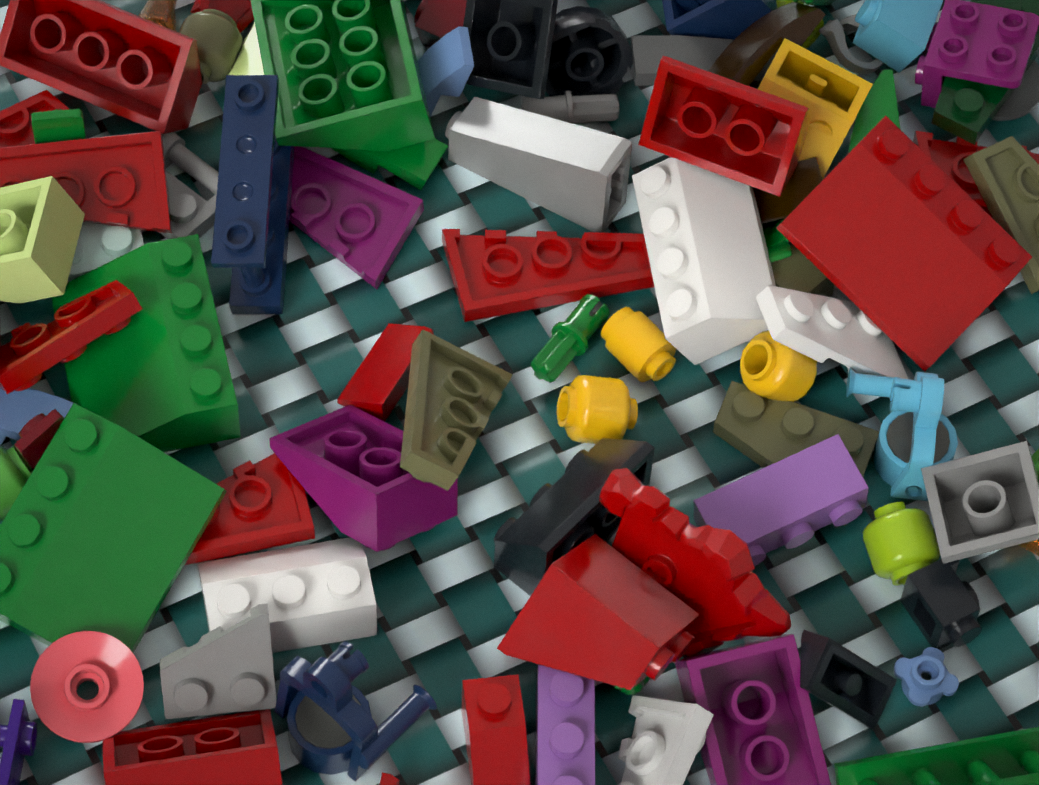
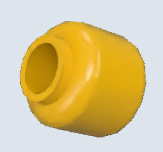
[740,331,817,402]
[557,375,638,444]

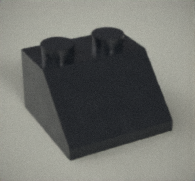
[463,0,558,99]

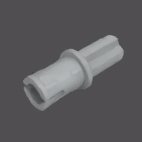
[521,90,619,124]

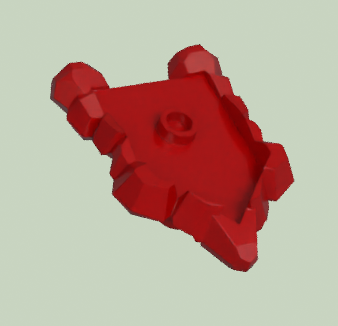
[599,468,791,657]

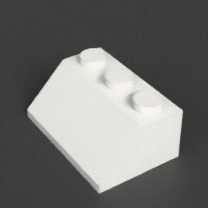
[197,537,377,653]

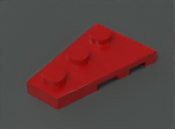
[185,453,315,565]

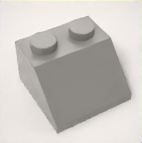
[921,441,1039,564]

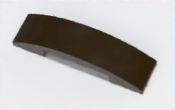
[708,2,826,86]

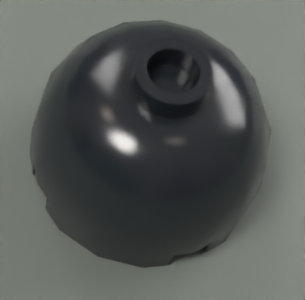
[545,6,633,96]

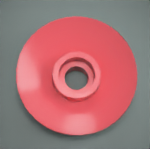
[30,631,144,743]

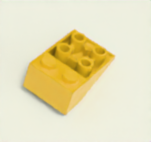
[758,38,873,180]

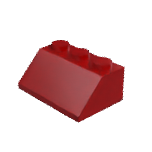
[638,55,809,197]
[103,709,283,785]

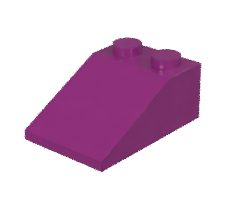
[270,404,458,552]
[675,634,831,785]

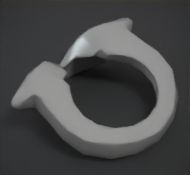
[819,14,883,74]

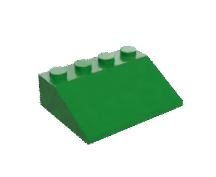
[251,0,435,151]
[51,234,241,452]
[0,403,226,653]

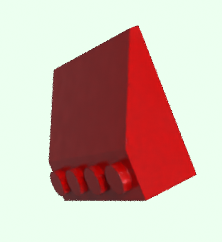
[776,115,1032,372]

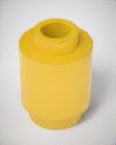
[601,307,676,382]

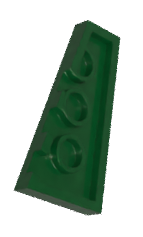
[931,0,1039,145]

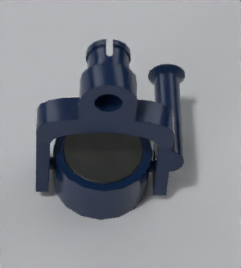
[275,641,437,781]

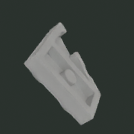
[160,603,277,719]

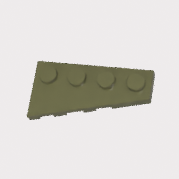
[400,330,513,491]

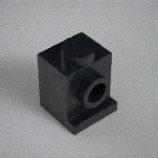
[900,559,982,650]

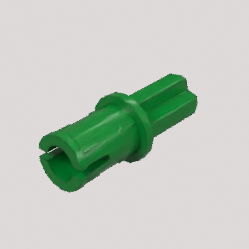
[531,294,610,383]

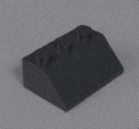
[494,438,655,596]

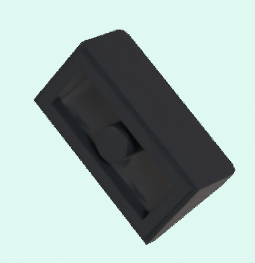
[800,630,897,730]

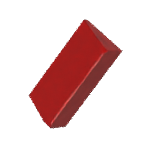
[337,323,434,422]

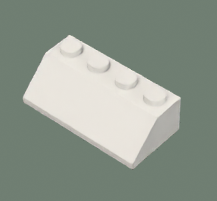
[632,157,776,365]

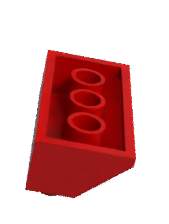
[0,0,202,134]

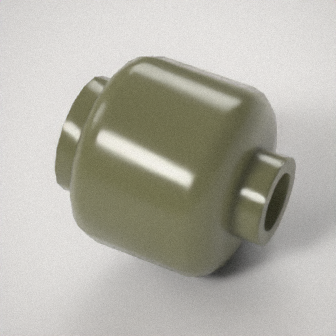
[178,9,242,84]

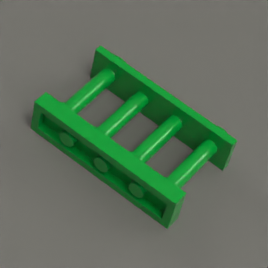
[834,727,1039,785]

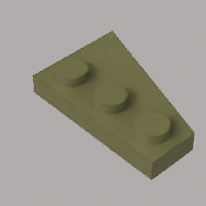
[964,136,1039,294]
[713,381,879,526]

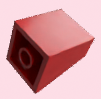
[497,534,700,690]

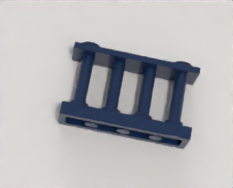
[211,75,295,314]

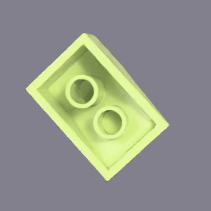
[0,176,85,304]

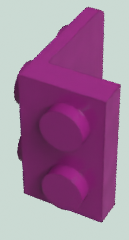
[915,0,1039,108]

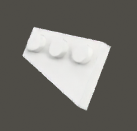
[756,285,908,379]
[618,695,714,785]

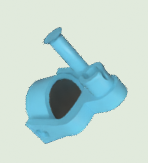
[846,367,958,501]

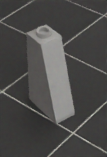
[445,97,632,233]

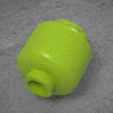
[863,502,940,586]

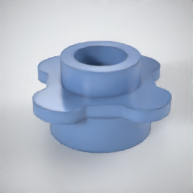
[894,647,959,707]

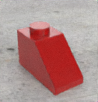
[461,674,530,785]

